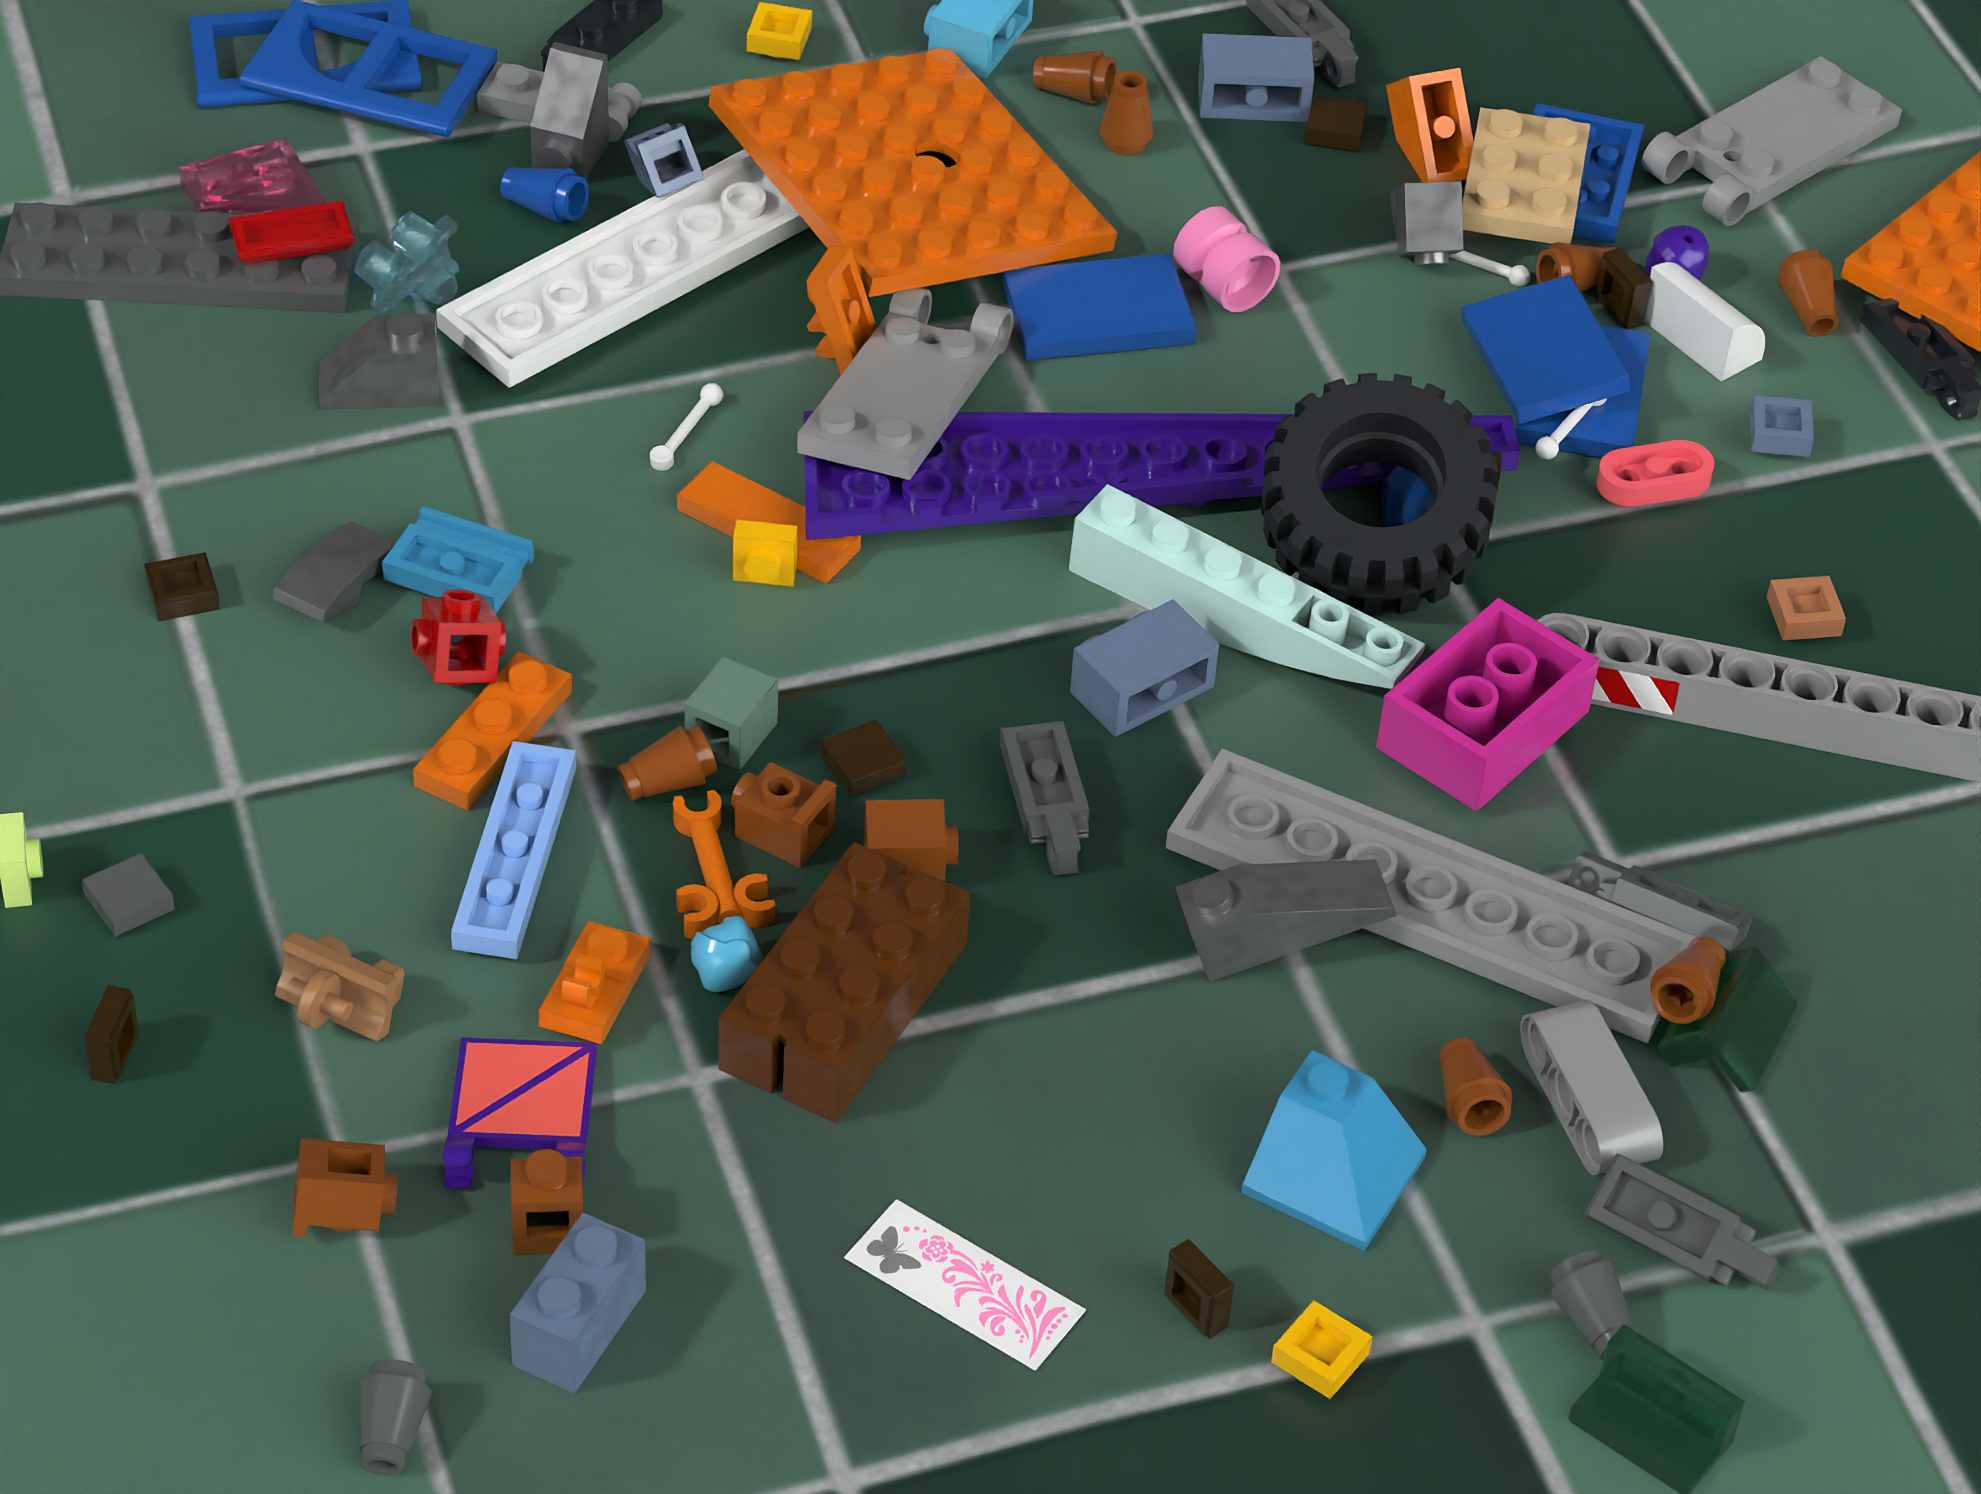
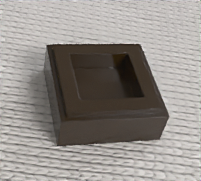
[1304,95,1368,152]
[1595,247,1652,330]
[144,552,220,621]
[820,719,907,797]
[85,985,139,1084]
[1164,1239,1234,1339]

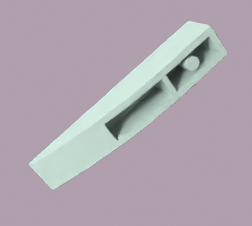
[1069,484,1425,689]

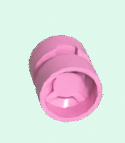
[1173,206,1281,312]

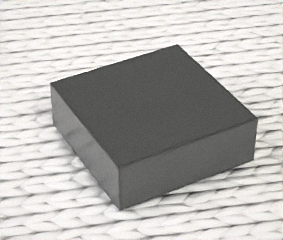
[82,853,175,937]

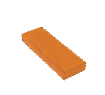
[677,461,861,584]

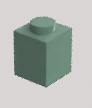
[684,656,778,771]

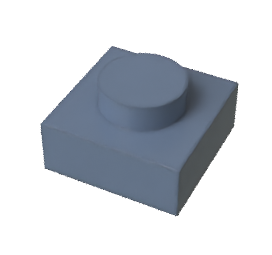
[1749,395,1814,457]

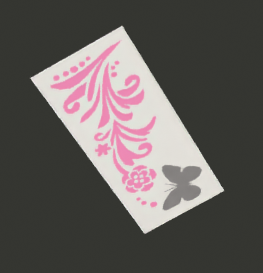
[844,1199,1086,1371]

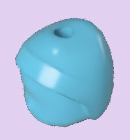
[691,915,764,992]

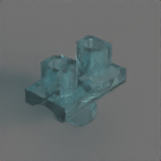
[354,210,459,315]

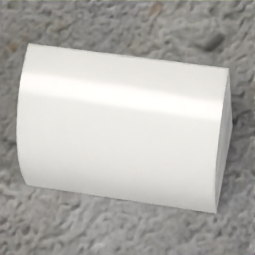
[1644,262,1765,382]

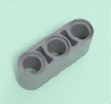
[1520,999,1663,1175]

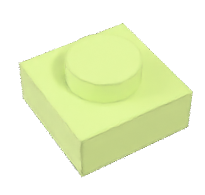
[0,812,43,908]

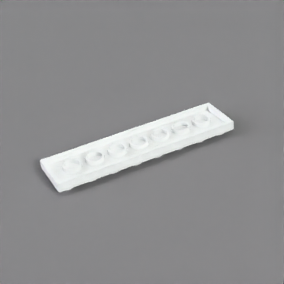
[436,149,809,388]

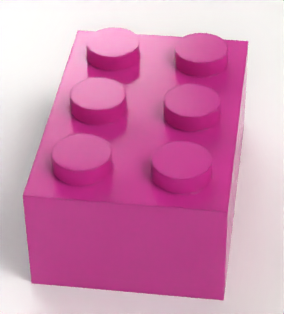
[1376,598,1600,812]

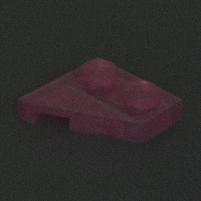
[179,137,326,214]

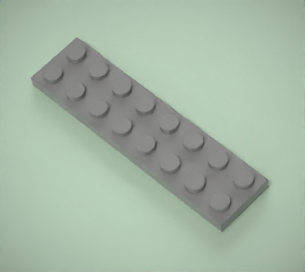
[1166,748,1697,1044]

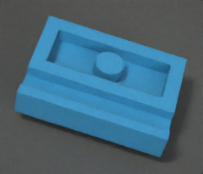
[382,506,534,614]

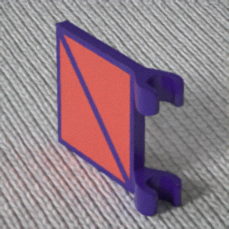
[443,1037,597,1191]

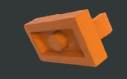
[806,246,877,375]
[539,921,651,1044]

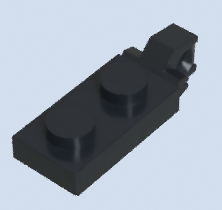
[541,0,663,72]
[1860,298,1981,421]

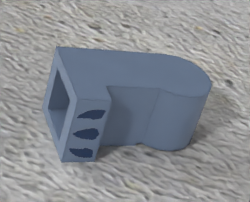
[625,123,704,198]

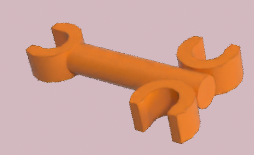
[673,790,776,939]

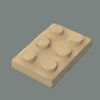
[1462,107,1590,244]

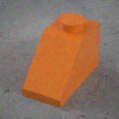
[1386,68,1474,183]

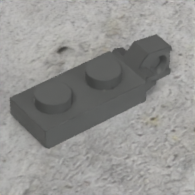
[1246,0,1358,88]
[1000,721,1089,875]
[1567,851,1753,952]
[1584,1153,1781,1290]

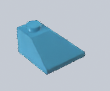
[1241,1050,1427,1251]

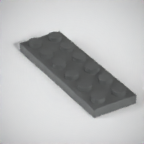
[0,202,360,313]

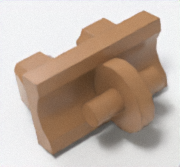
[275,931,405,1042]

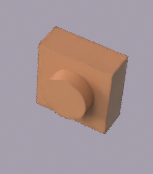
[1767,576,1846,640]

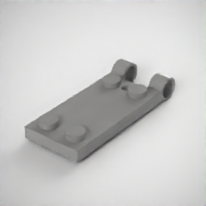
[1641,56,1902,226]
[797,288,1013,480]

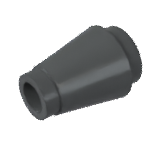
[1549,1250,1639,1360]
[359,1359,432,1476]

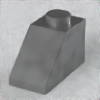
[530,42,609,179]
[1390,181,1464,266]
[319,313,439,410]

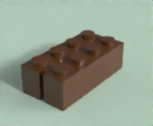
[719,842,970,1124]

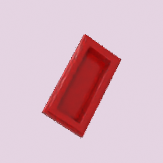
[228,201,354,265]

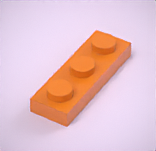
[413,651,572,811]

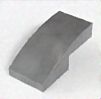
[272,520,397,622]

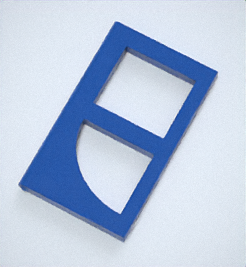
[189,0,424,108]
[240,0,498,137]

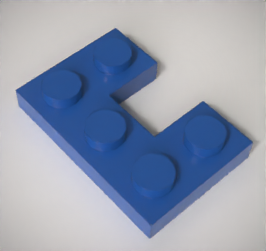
[1533,103,1644,244]

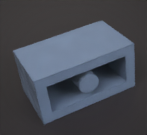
[1198,33,1314,122]
[1070,599,1219,737]
[509,1212,646,1394]

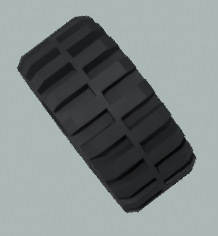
[1261,373,1498,616]

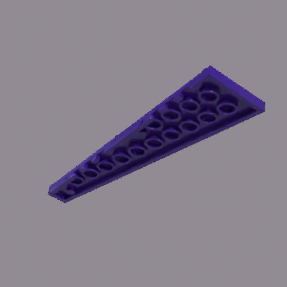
[803,411,1520,540]

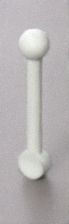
[1448,250,1531,286]
[650,383,723,471]
[1535,398,1607,460]

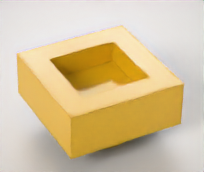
[746,2,812,60]
[733,520,798,587]
[1271,1300,1373,1399]

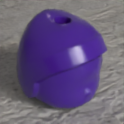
[1646,225,1709,280]

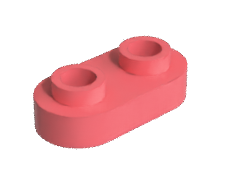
[1596,440,1715,507]

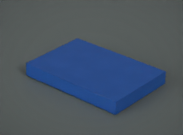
[1002,253,1196,361]
[1461,275,1631,424]
[1515,325,1651,458]

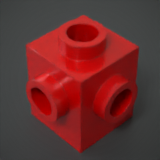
[410,589,506,685]

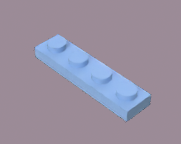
[451,741,576,959]

